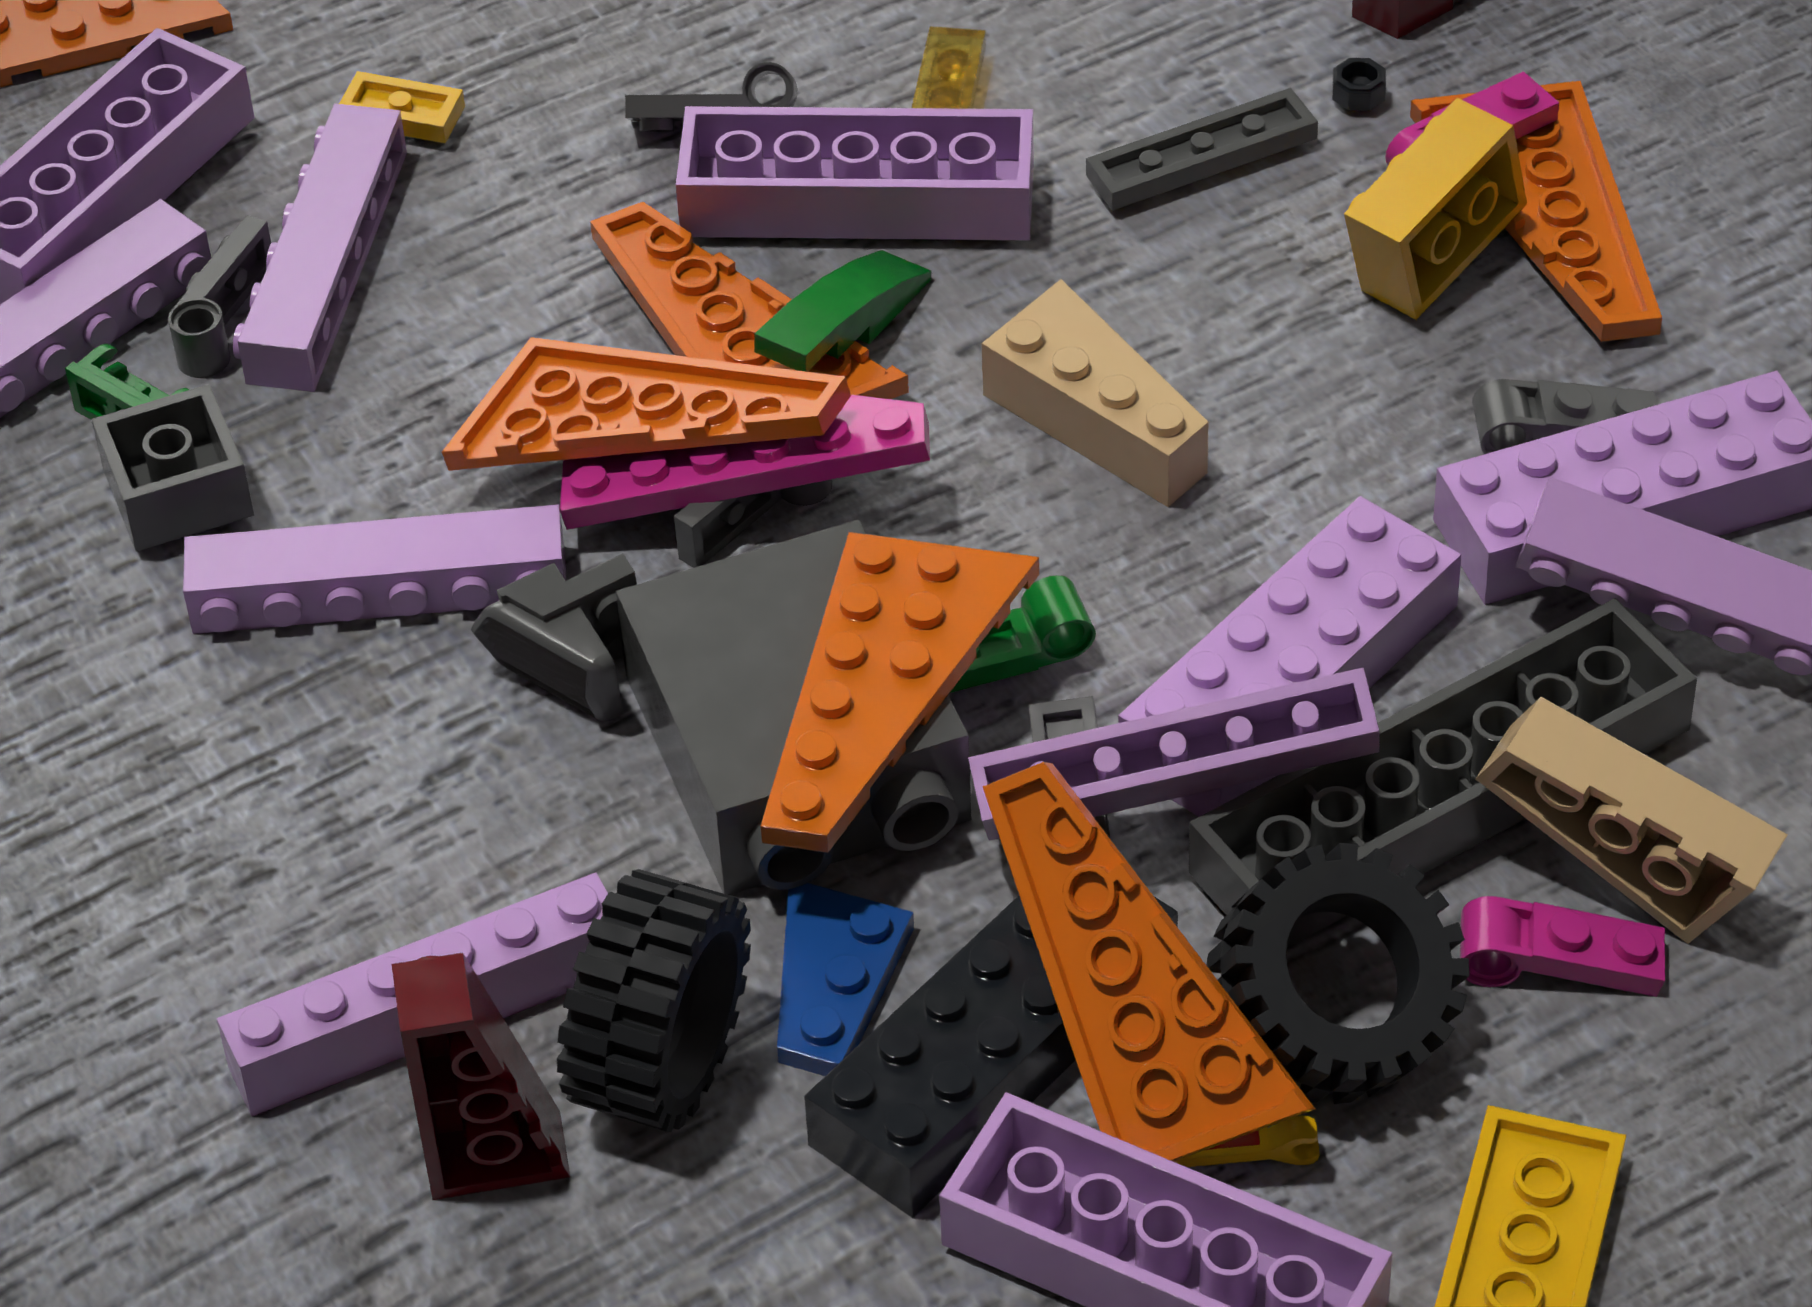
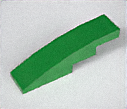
[754,250,932,372]

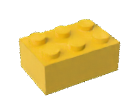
[1344,97,1527,320]

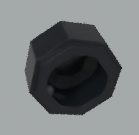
[1332,58,1386,111]

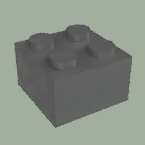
[91,384,254,552]

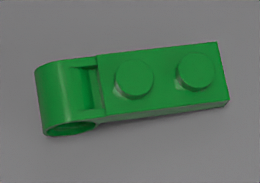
[950,575,1096,693]

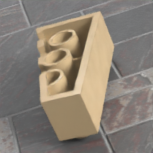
[982,279,1209,507]
[1476,697,1788,944]

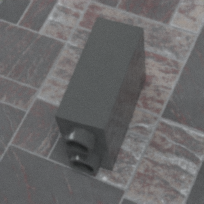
[616,519,972,895]

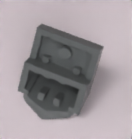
[471,553,637,721]

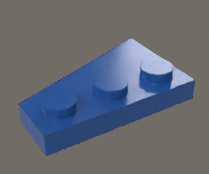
[777,883,914,1076]

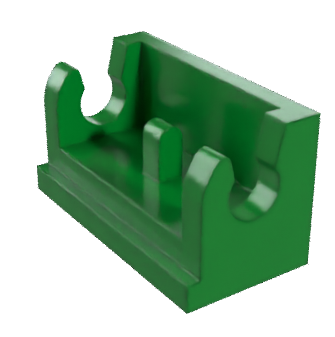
[65,344,189,420]

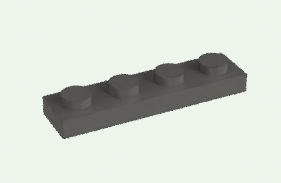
[1086,87,1318,211]

